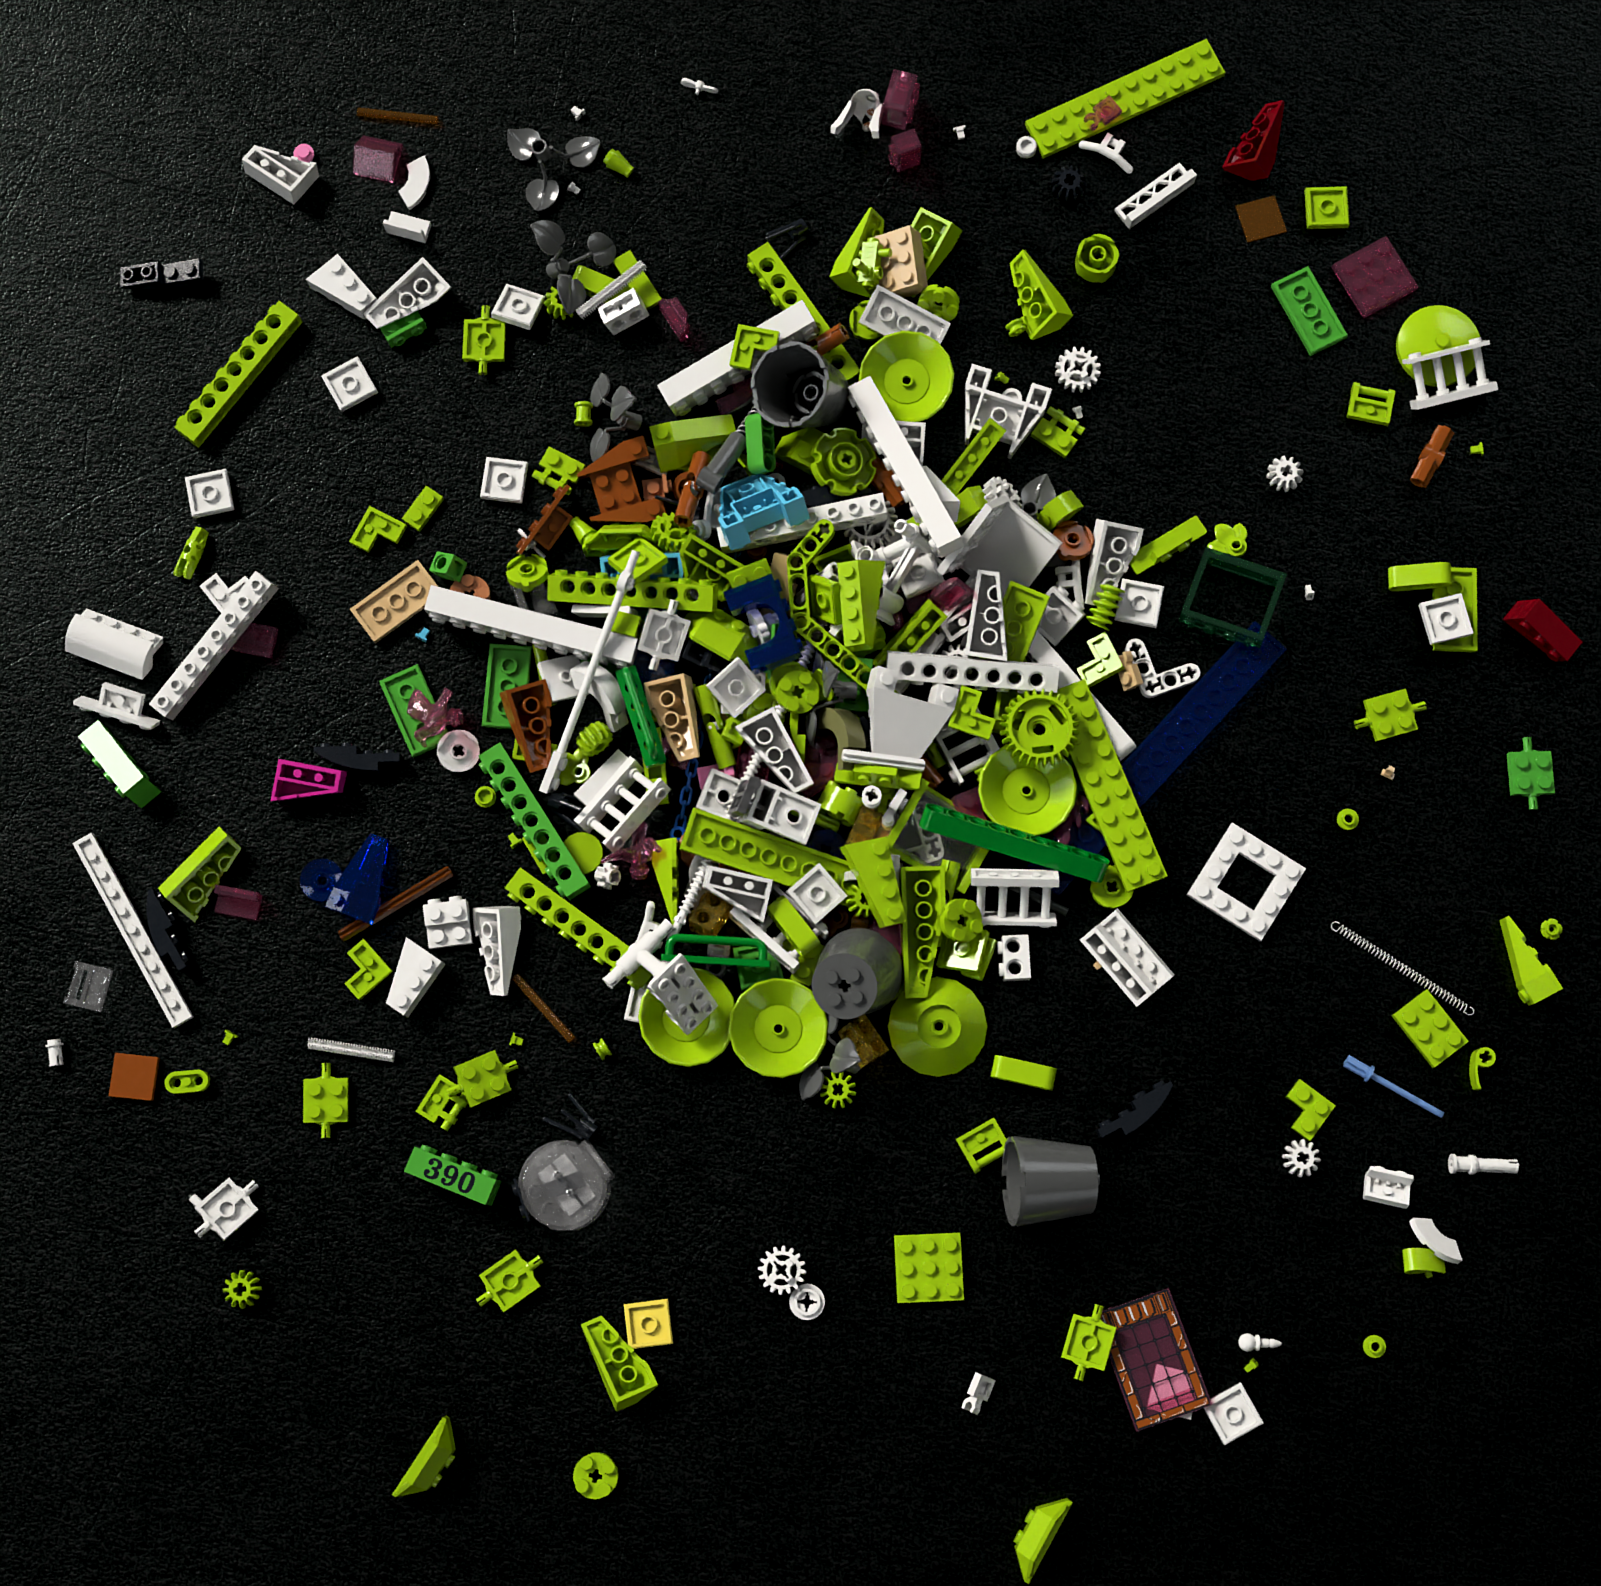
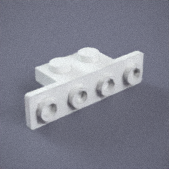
[73,682,160,730]

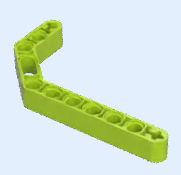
[787,519,899,694]

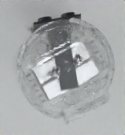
[512,1140,615,1231]

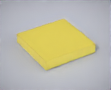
[624,1299,673,1349]

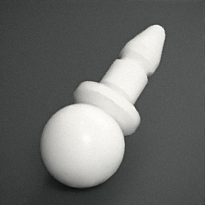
[1238,1333,1282,1352]

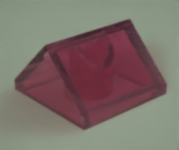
[353,135,403,183]

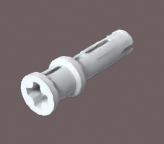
[862,785,882,813]
[1448,1154,1519,1175]

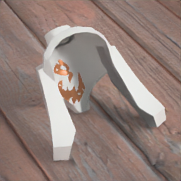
[831,89,884,139]

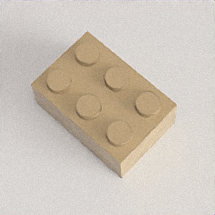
[873,225,928,298]

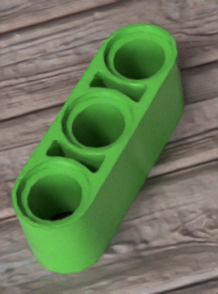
[745,413,776,475]

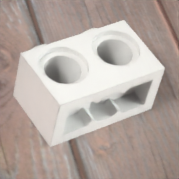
[598,288,649,335]
[997,935,1031,981]

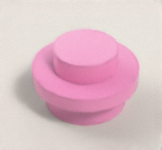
[294,144,314,163]

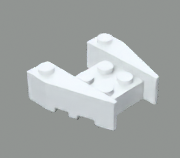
[965,364,1052,459]

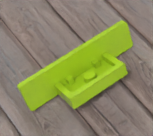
[1129,516,1207,575]
[834,763,922,791]

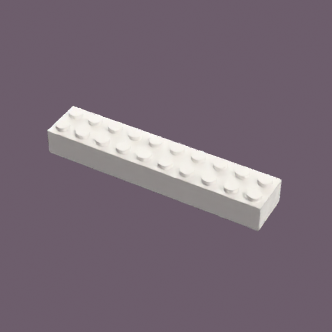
[424,585,639,669]

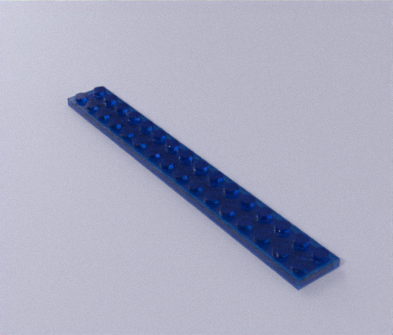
[1027,621,1287,896]

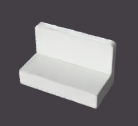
[383,211,431,243]

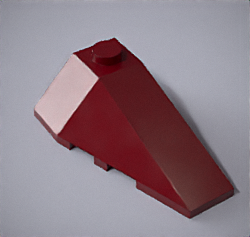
[1222,100,1285,181]

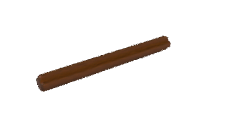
[338,866,453,941]

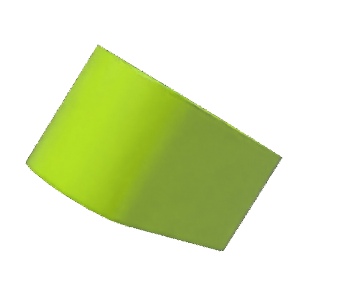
[572,265,631,303]
[1388,562,1452,591]
[766,895,820,957]
[990,1055,1057,1091]

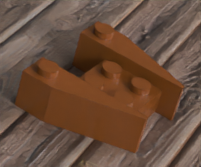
[577,435,668,525]

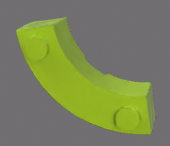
[907,485,988,529]

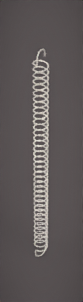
[1331,921,1474,1015]

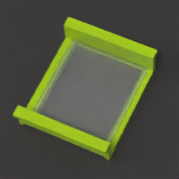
[887,778,989,894]

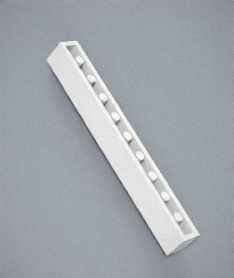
[847,376,964,558]

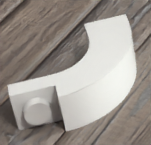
[570,661,629,732]

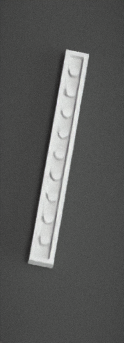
[72,833,194,1028]

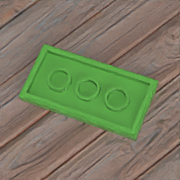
[1271,266,1348,356]
[482,644,533,730]
[379,664,448,758]

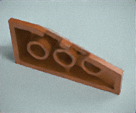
[499,679,552,773]

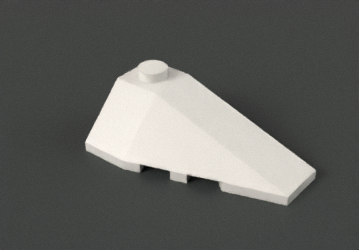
[363,257,451,329]
[1085,519,1144,605]

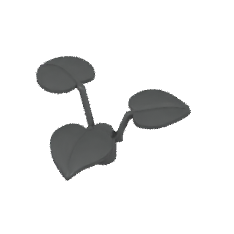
[507,128,601,211]
[530,220,616,315]
[590,373,642,462]
[1020,474,1068,567]
[804,650,857,747]
[799,1012,862,1101]

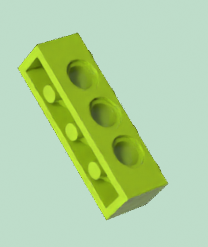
[873,599,948,668]

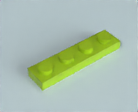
[941,417,1007,496]

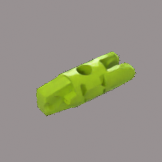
[173,526,209,580]

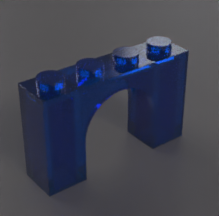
[723,574,804,675]

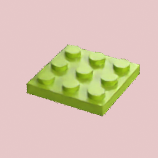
[894,1233,964,1303]

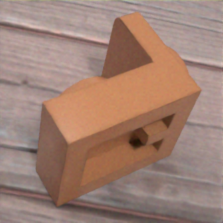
[642,474,673,501]

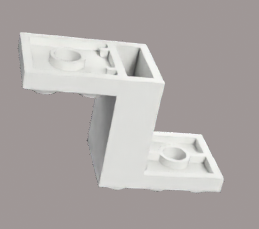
[695,768,822,845]

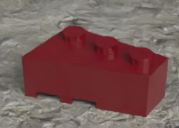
[1503,599,1582,662]

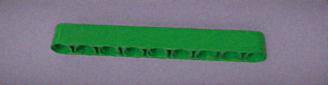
[919,804,1110,883]

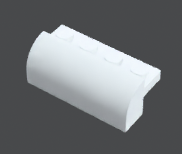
[65,608,163,680]
[1080,908,1174,1007]

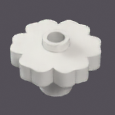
[746,607,781,650]

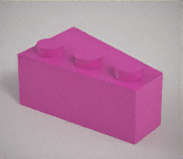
[271,759,347,801]

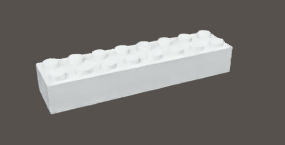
[657,300,819,417]

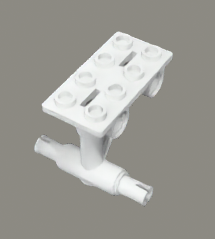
[851,519,940,626]
[602,919,718,1035]

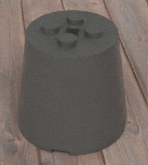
[751,341,850,428]
[812,928,903,1019]
[1002,1136,1100,1226]

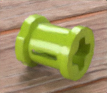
[574,401,593,427]

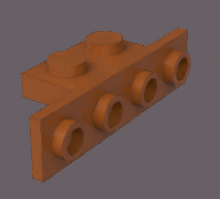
[516,484,573,555]

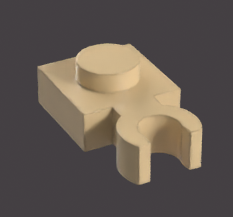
[1118,651,1143,691]

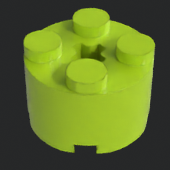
[1075,234,1119,283]
[817,780,864,827]

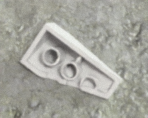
[473,906,521,996]

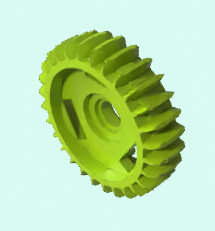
[999,689,1080,768]

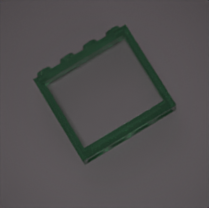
[1179,547,1287,648]

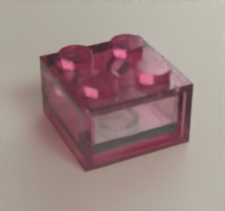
[882,69,920,130]

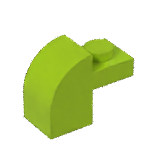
[1037,490,1084,533]

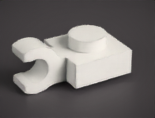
[962,1372,995,1415]

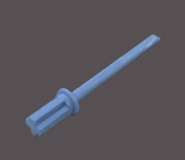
[1343,1055,1444,1118]

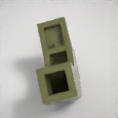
[818,707,866,771]

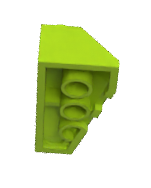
[1009,250,1073,340]
[650,414,736,473]
[1499,916,1563,1006]

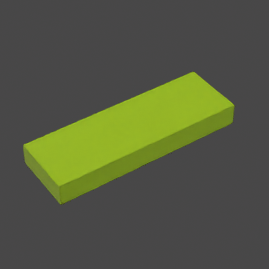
[613,250,662,311]

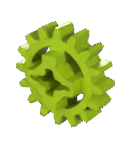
[650,512,697,552]

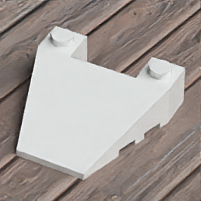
[866,666,959,759]

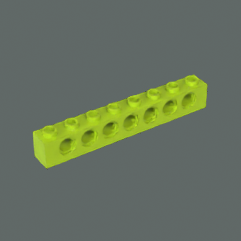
[747,242,860,386]
[174,301,302,448]
[547,570,718,612]
[505,867,653,991]

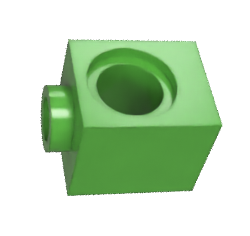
[429,552,467,582]

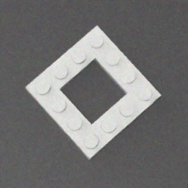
[1186,823,1306,941]

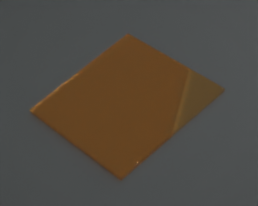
[1235,195,1287,242]

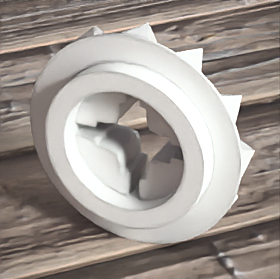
[789,1284,825,1320]

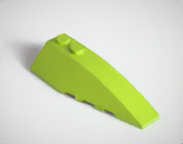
[900,866,946,998]

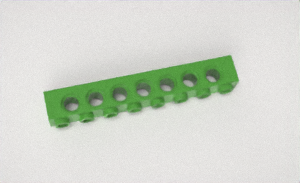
[479,742,591,901]

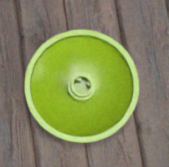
[1396,305,1480,387]

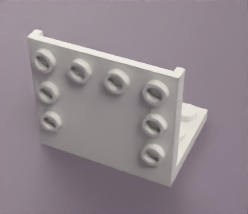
[936,495,1063,598]

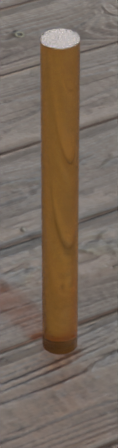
[357,108,438,124]
[512,974,575,1043]

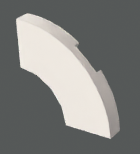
[398,156,430,210]
[1409,1218,1462,1264]

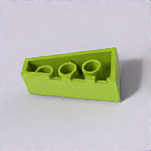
[840,836,906,928]

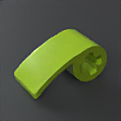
[1469,1047,1496,1091]
[1402,1248,1446,1274]

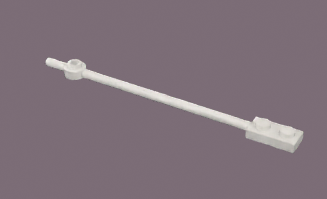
[539,550,640,794]

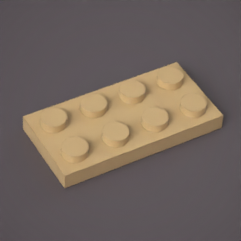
[350,560,438,644]

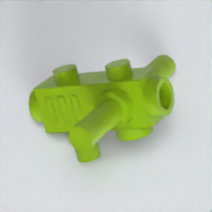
[852,237,892,290]

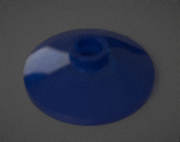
[300,859,343,901]

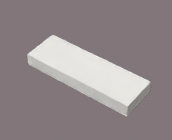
[571,604,638,618]
[574,749,628,806]

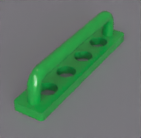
[615,665,667,768]
[661,934,771,968]

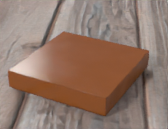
[109,1053,160,1101]

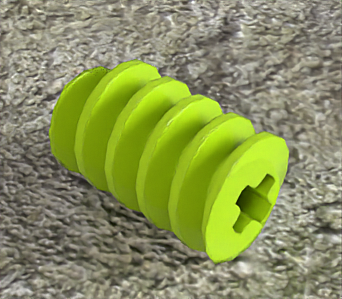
[1086,584,1126,631]

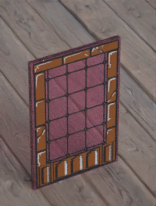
[1097,1288,1212,1432]

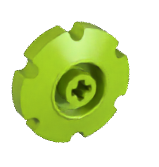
[810,428,876,496]

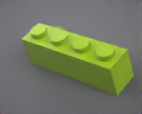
[837,560,886,652]
[158,826,241,922]

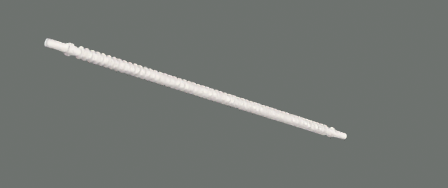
[666,582,840,941]

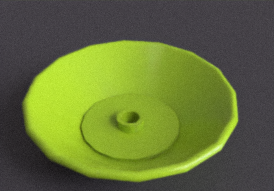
[859,331,954,422]
[978,744,1077,836]
[638,967,735,1067]
[888,977,987,1077]
[728,978,828,1078]

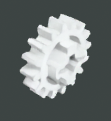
[1055,347,1101,393]
[982,476,1022,508]
[758,1246,807,1295]

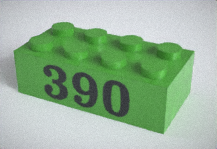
[404,1145,502,1206]

